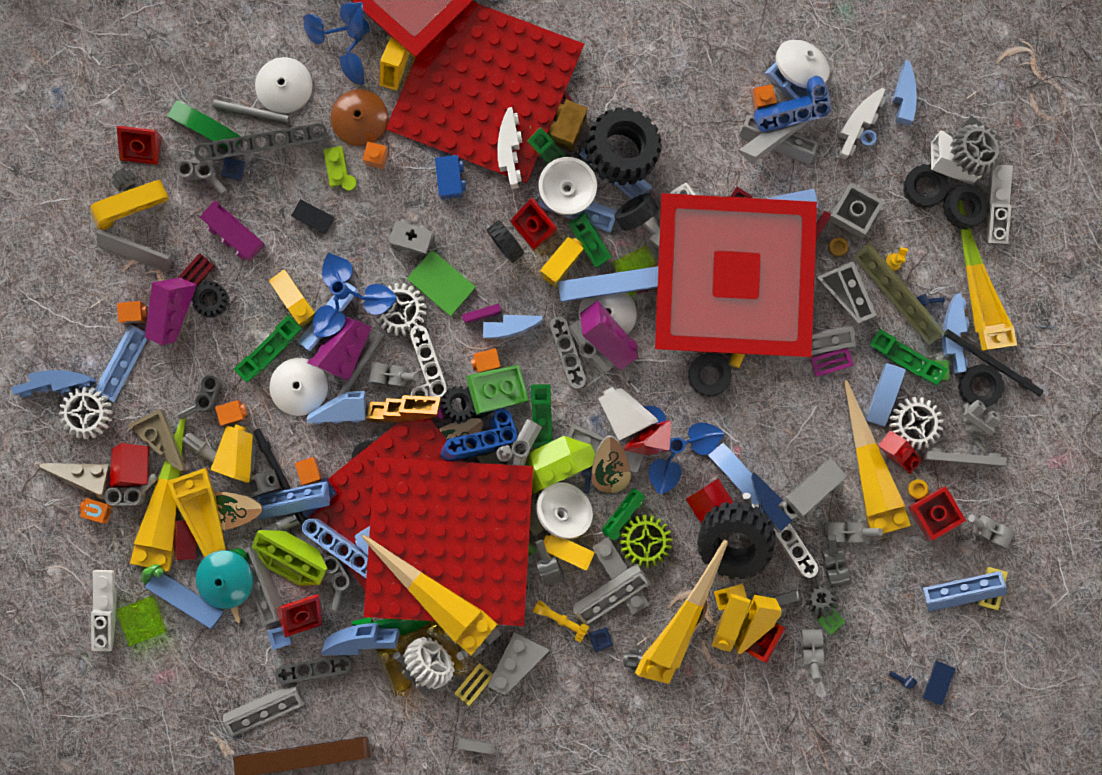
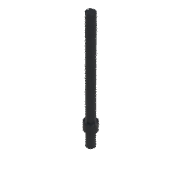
[944,329,1044,397]
[253,428,313,532]

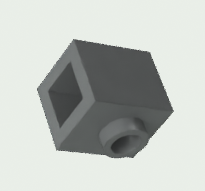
[246,469,280,498]

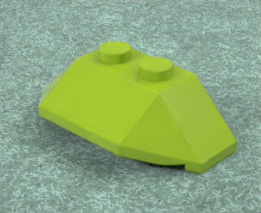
[525,436,596,495]
[252,530,327,586]

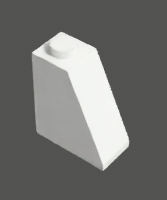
[931,130,982,185]
[598,387,658,440]

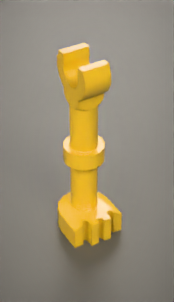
[885,247,909,271]
[533,600,589,643]

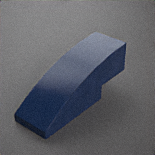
[751,472,792,533]

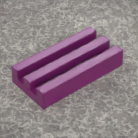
[462,303,502,324]
[810,347,853,378]

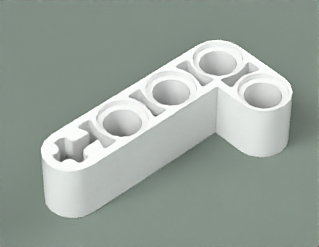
[410,325,448,399]
[768,502,818,578]

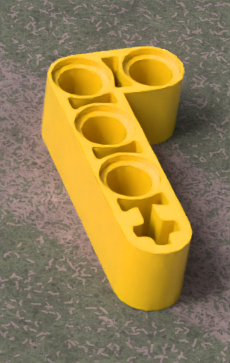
[90,180,169,231]

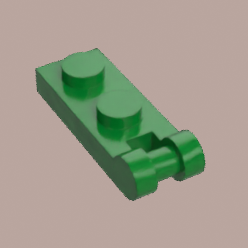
[568,211,613,268]
[602,488,646,540]

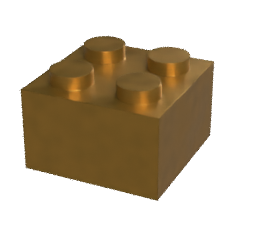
[549,99,588,152]

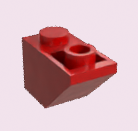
[878,431,922,474]

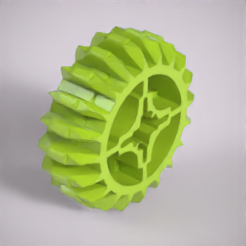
[619,514,673,568]

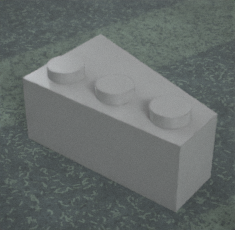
[817,262,877,325]
[784,459,847,517]
[488,631,550,695]

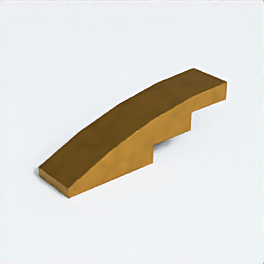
[366,395,441,423]

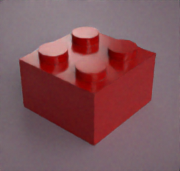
[907,486,966,541]

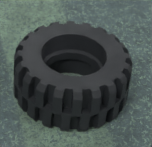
[585,107,662,185]
[697,501,776,580]

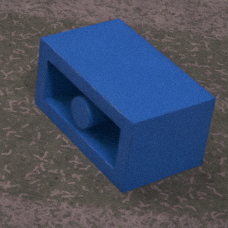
[435,155,466,199]

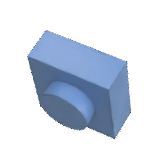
[267,627,293,650]

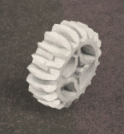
[376,283,427,336]
[59,387,113,439]
[889,397,943,450]
[403,637,455,689]

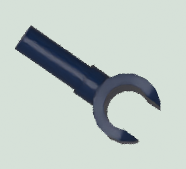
[916,294,945,306]
[581,467,592,493]
[889,671,917,689]

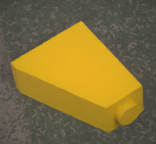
[379,37,410,91]
[540,237,584,288]
[211,424,253,483]
[543,534,595,571]

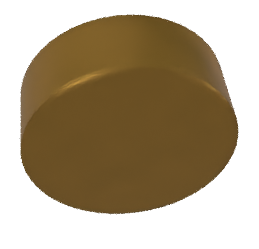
[828,237,849,257]

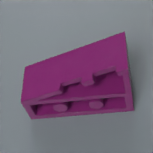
[199,200,265,261]
[145,277,197,345]
[580,300,639,370]
[307,317,372,381]

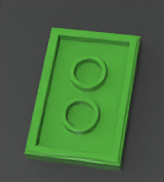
[407,250,476,317]
[466,364,529,414]

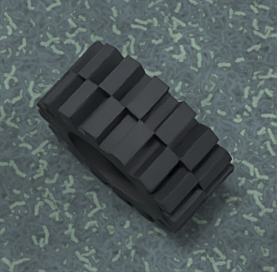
[191,281,229,318]
[440,386,475,424]

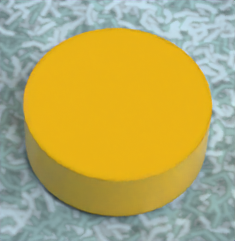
[907,479,928,499]

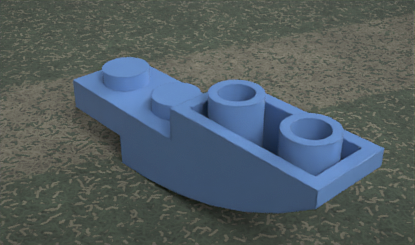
[11,370,96,398]
[321,623,400,655]

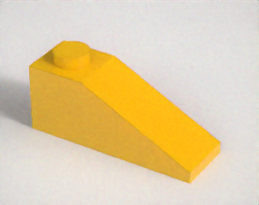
[269,269,315,327]
[712,594,751,652]
[734,595,781,654]

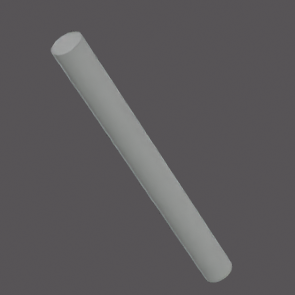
[213,100,289,123]
[337,331,384,397]

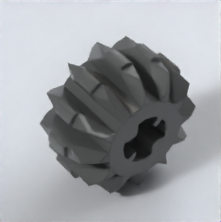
[805,583,839,617]

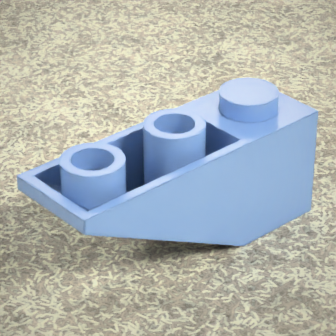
[307,391,367,424]

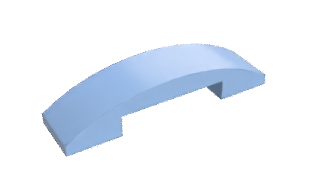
[708,443,763,513]

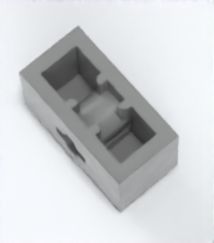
[389,219,434,256]

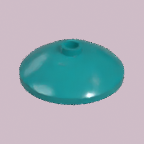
[196,550,253,609]

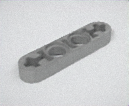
[550,316,586,390]

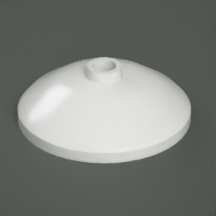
[776,40,830,89]
[255,57,313,114]
[539,157,597,215]
[579,292,637,335]
[270,358,328,416]
[536,483,593,539]

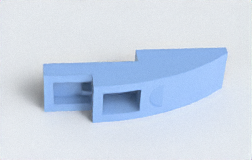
[942,293,969,374]

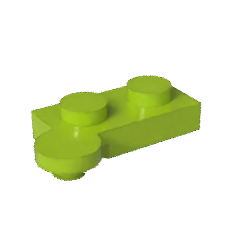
[323,146,357,191]

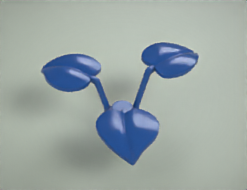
[303,2,370,85]
[313,253,397,337]
[638,406,724,494]

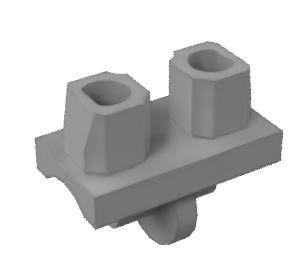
[963,400,1000,436]

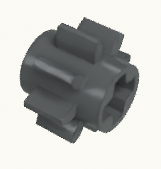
[111,168,137,192]
[623,648,644,673]

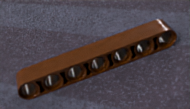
[233,737,371,775]

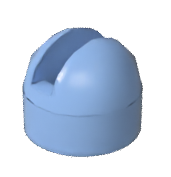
[861,130,876,146]

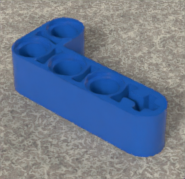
[753,76,831,132]
[441,408,517,462]

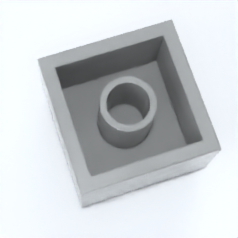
[829,182,884,239]

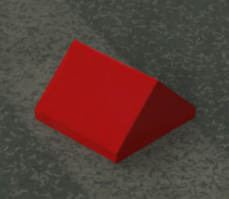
[116,126,162,165]
[510,198,557,250]
[623,420,671,456]
[110,443,150,488]
[685,478,733,523]
[275,594,322,637]
[745,623,785,663]

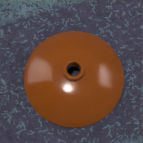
[331,89,388,146]

